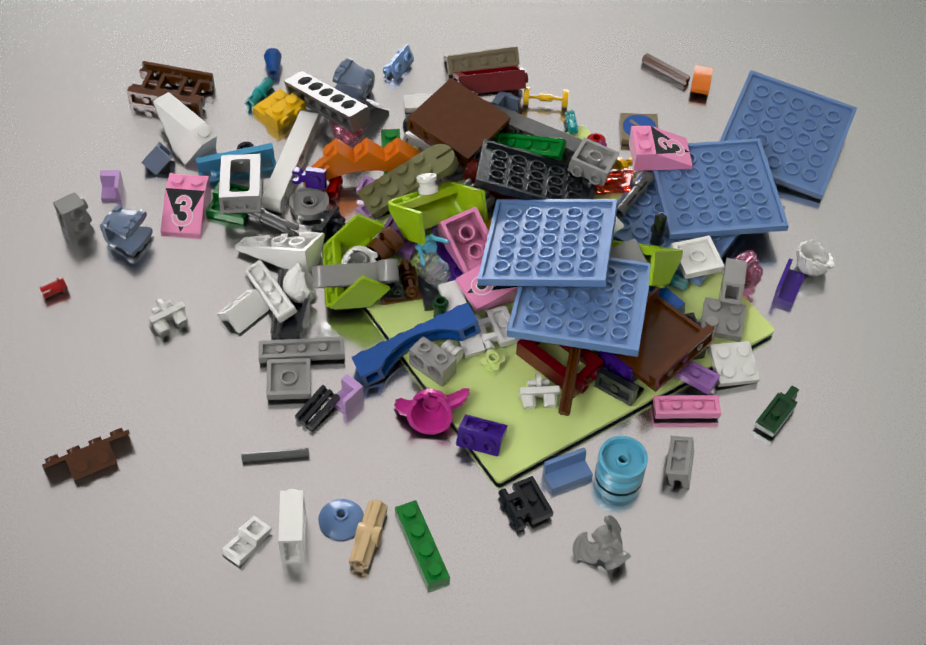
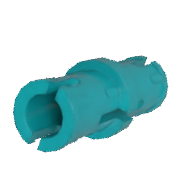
[245,77,274,109]

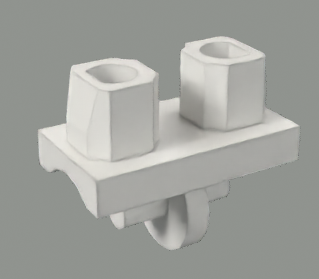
[148,299,188,336]
[518,373,560,409]

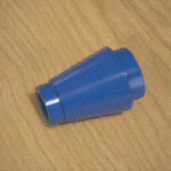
[264,48,282,76]

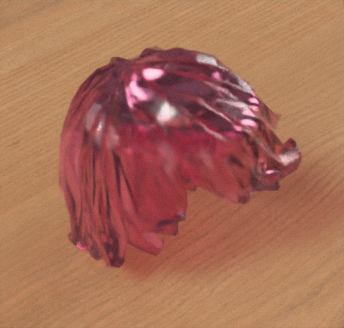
[328,120,365,146]
[734,250,763,288]

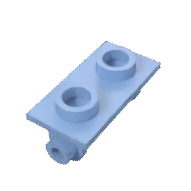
[383,44,414,81]

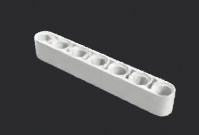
[261,110,320,213]

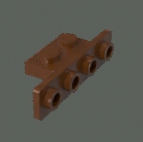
[42,428,130,481]

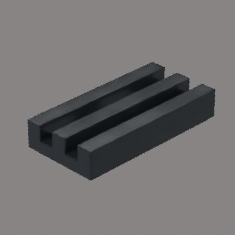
[295,384,340,431]

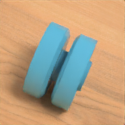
[595,436,648,494]

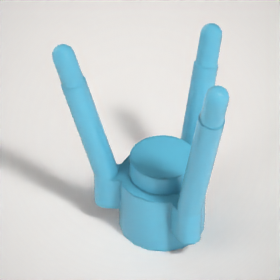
[415,234,449,269]

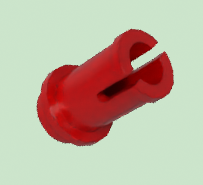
[326,176,343,199]
[39,278,68,299]

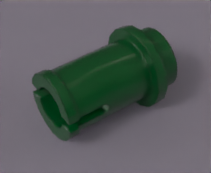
[432,296,449,317]

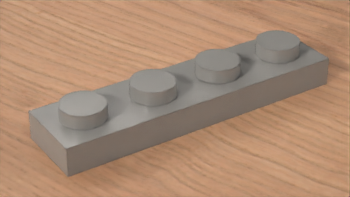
[258,337,345,363]

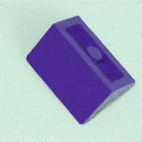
[773,258,805,308]

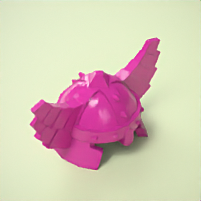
[394,388,470,435]

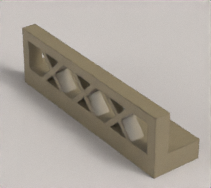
[443,46,520,75]

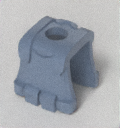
[332,57,375,101]
[100,205,153,256]

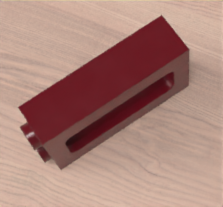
[453,65,528,94]
[516,339,604,398]

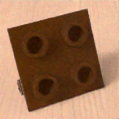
[380,260,422,305]

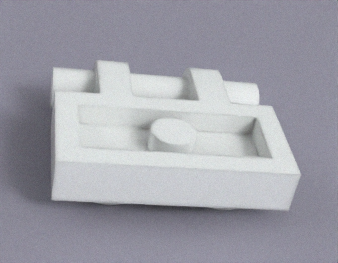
[475,305,520,351]

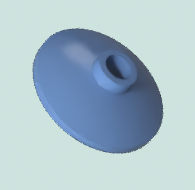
[318,499,364,541]

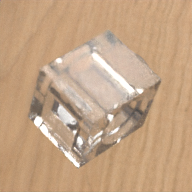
[416,252,451,289]

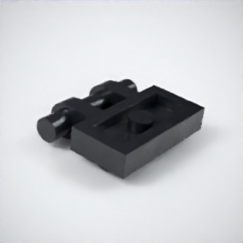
[498,476,554,531]

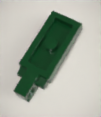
[754,385,799,438]

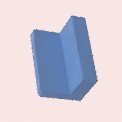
[542,448,593,493]

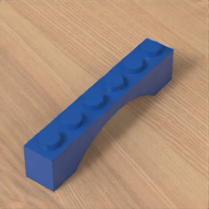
[351,302,481,387]

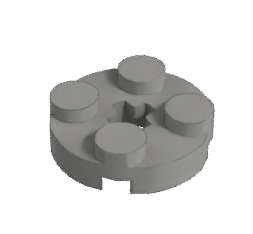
[289,186,329,221]

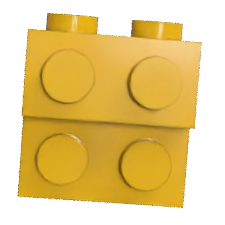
[253,89,306,131]

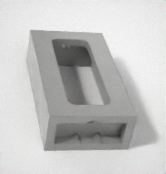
[219,154,262,214]

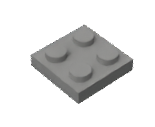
[701,297,746,342]
[266,358,311,400]

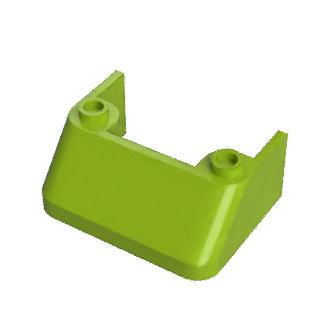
[388,182,488,245]
[322,213,390,310]
[611,240,683,288]

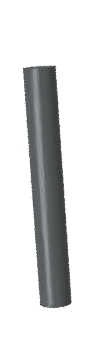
[241,448,309,462]

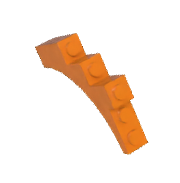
[303,137,421,186]

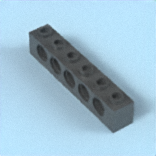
[284,71,372,133]

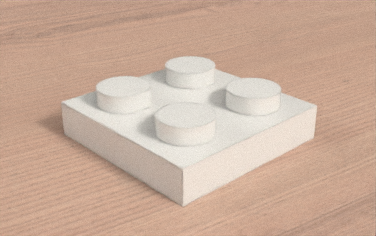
[671,236,725,279]
[708,341,760,387]

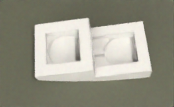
[222,516,272,567]

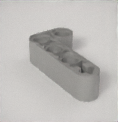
[312,259,399,289]

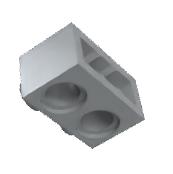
[53,192,92,241]
[409,337,457,387]

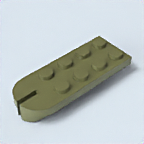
[357,144,459,219]

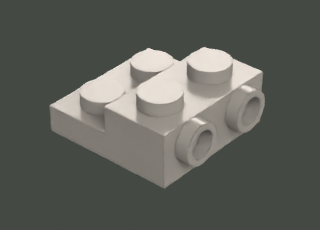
[568,137,620,186]

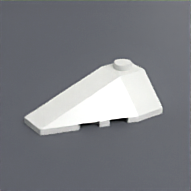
[153,92,217,166]
[235,232,325,273]

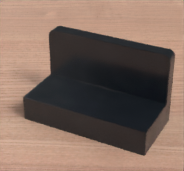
[280,298,311,340]
[594,367,644,406]

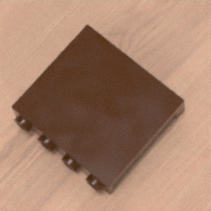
[407,78,511,171]
[612,287,715,392]

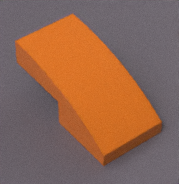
[690,65,713,95]

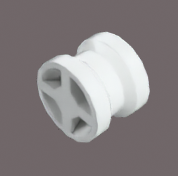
[417,173,438,195]
[441,339,465,364]

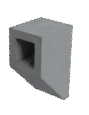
[719,258,747,305]

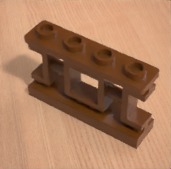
[127,61,215,117]

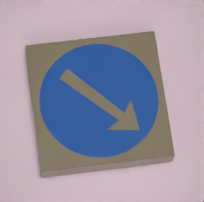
[620,113,658,145]

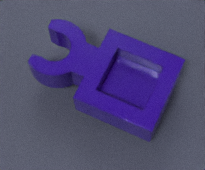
[292,167,327,190]

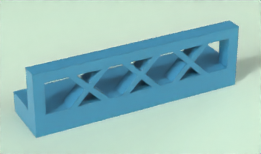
[196,143,276,186]

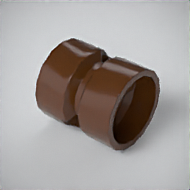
[366,226,405,261]

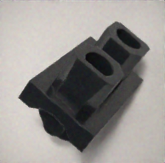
[311,206,346,244]

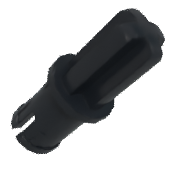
[650,212,667,246]

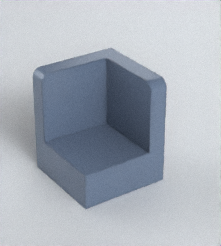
[491,91,520,113]
[141,142,174,175]

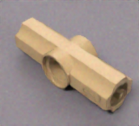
[349,499,388,571]

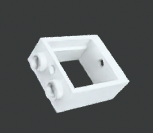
[278,489,306,563]

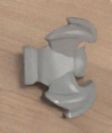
[572,515,631,571]

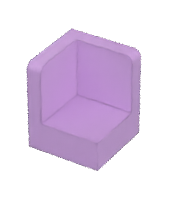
[100,170,123,201]
[335,374,364,414]

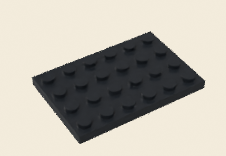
[474,139,594,200]

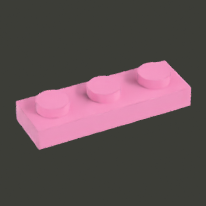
[653,395,721,419]

